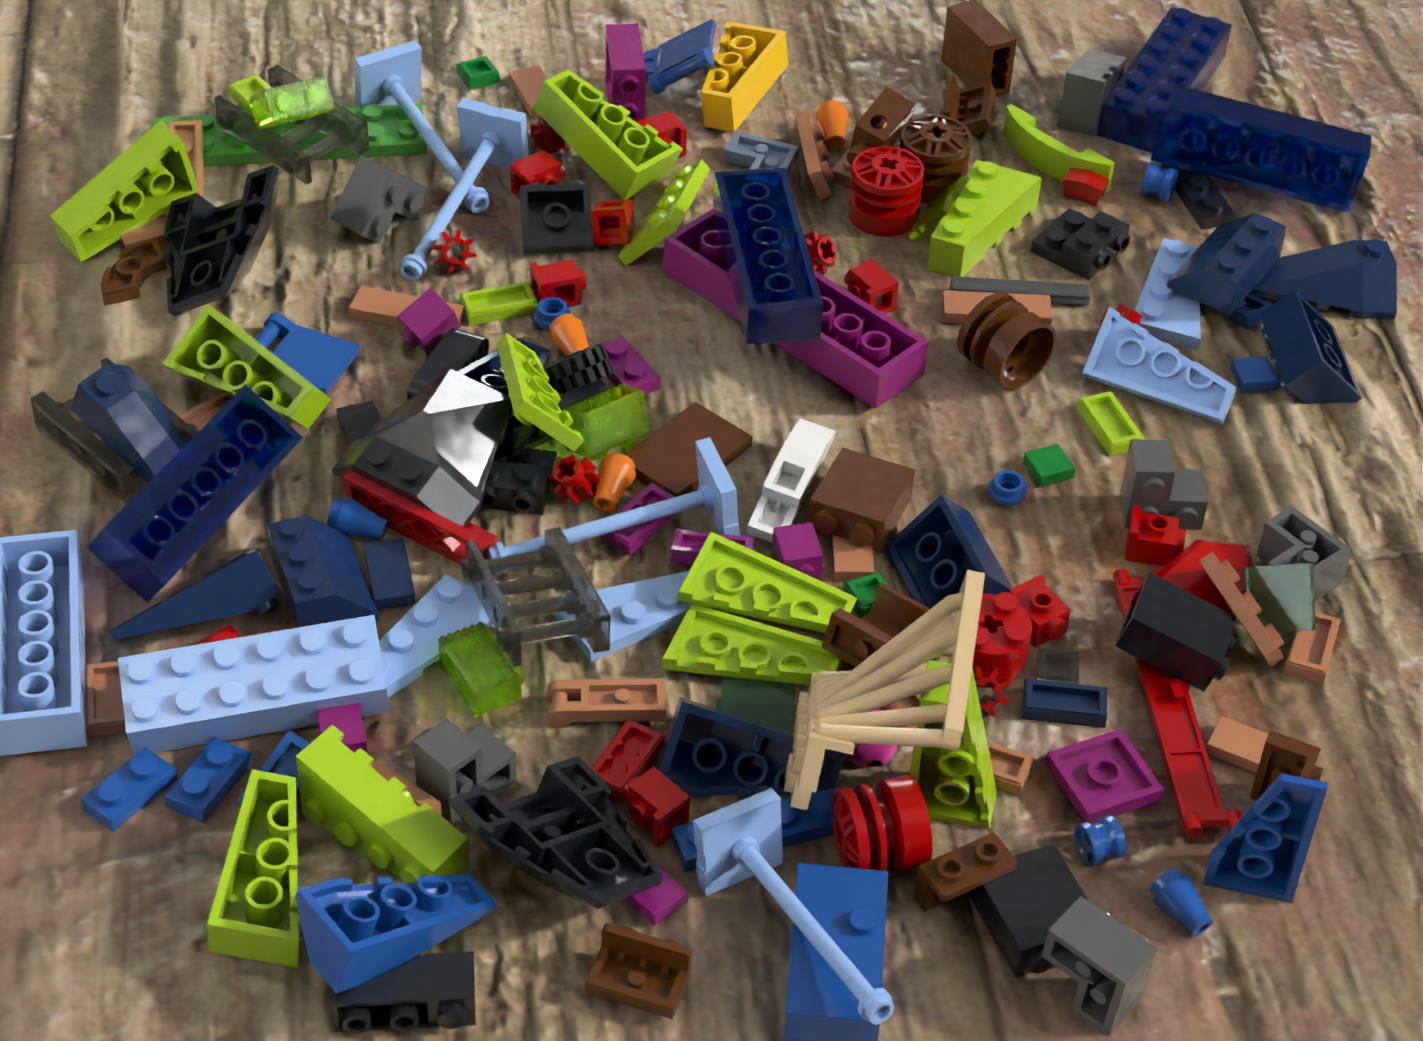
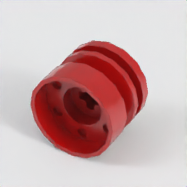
[848,146,924,237]
[832,775,933,872]

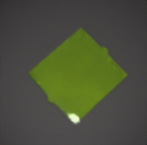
[908,174,970,241]

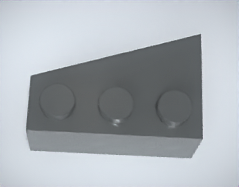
[1055,48,1126,137]

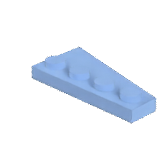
[550,571,714,662]
[379,574,512,697]

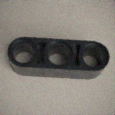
[407,328,489,401]

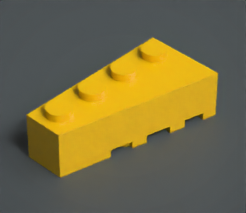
[701,21,788,132]

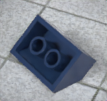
[1166,213,1287,315]
[1259,289,1362,404]
[885,494,1013,609]
[267,515,379,628]

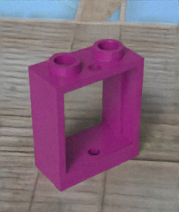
[605,23,646,122]

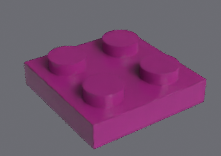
[1045,729,1164,824]

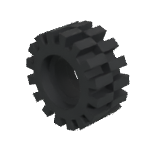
[543,343,614,395]

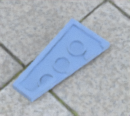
[1135,238,1201,350]
[1082,307,1236,424]

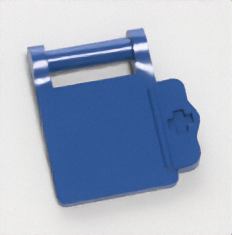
[643,19,716,95]
[256,313,359,394]

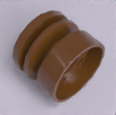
[900,114,972,204]
[957,292,1057,390]

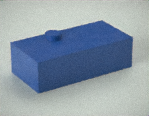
[783,863,888,1041]

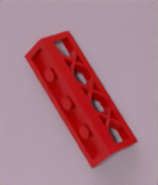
[343,470,498,572]

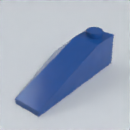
[1203,773,1328,903]
[295,874,497,993]

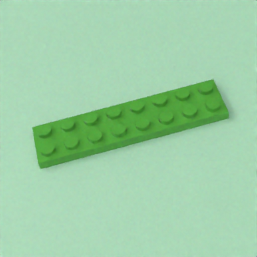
[152,103,427,167]

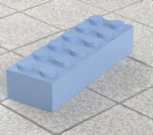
[0,530,87,756]
[118,615,390,756]

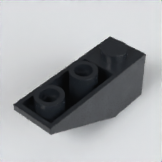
[331,951,476,1033]

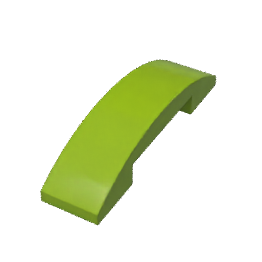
[1003,104,1115,193]

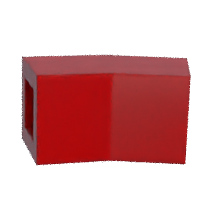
[1063,168,1109,207]

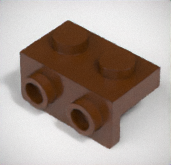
[940,75,995,135]
[1250,730,1324,800]
[915,832,1017,912]
[585,923,692,1019]

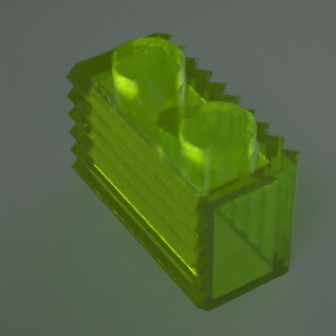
[249,76,334,130]
[564,384,651,460]
[438,621,525,717]

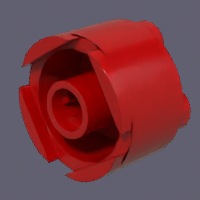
[972,592,1032,688]

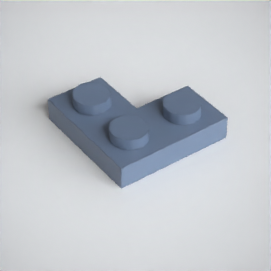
[724,131,799,195]

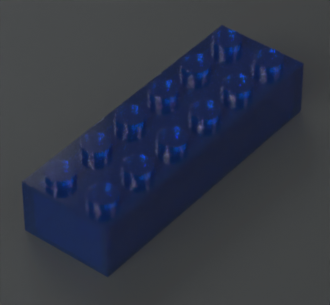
[1097,7,1232,155]
[1150,83,1371,213]
[713,167,823,344]
[87,384,303,603]

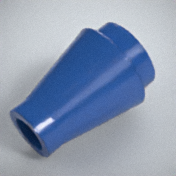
[327,497,389,541]
[1150,868,1213,938]

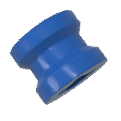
[1140,162,1178,202]
[1074,815,1126,867]

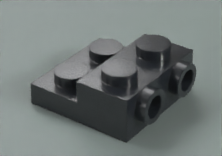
[520,182,593,254]
[1030,208,1131,280]
[480,444,557,515]

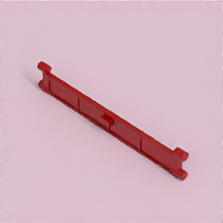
[1113,567,1242,839]

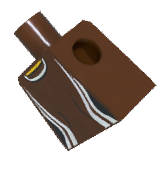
[846,87,915,166]

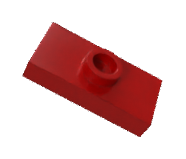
[591,719,665,802]

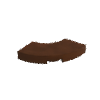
[101,238,167,306]

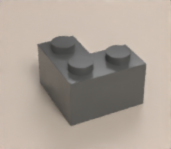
[330,155,428,243]
[1119,439,1208,530]
[1257,505,1352,618]
[413,718,517,826]
[1041,896,1158,1036]

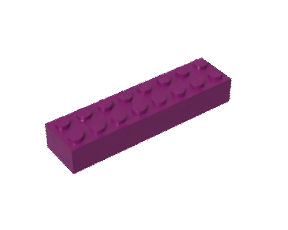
[663,208,928,409]

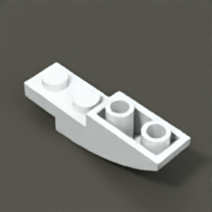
[746,418,836,543]

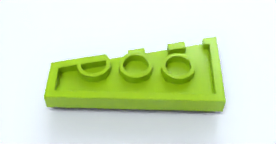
[617,159,710,266]
[496,333,584,452]
[676,531,857,633]
[662,603,844,685]

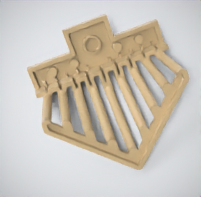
[784,570,985,810]

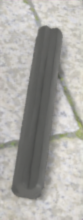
[949,276,1091,306]

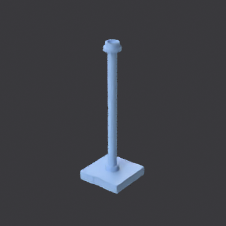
[355,40,489,213]
[400,98,529,281]
[488,437,740,571]
[693,788,894,1025]

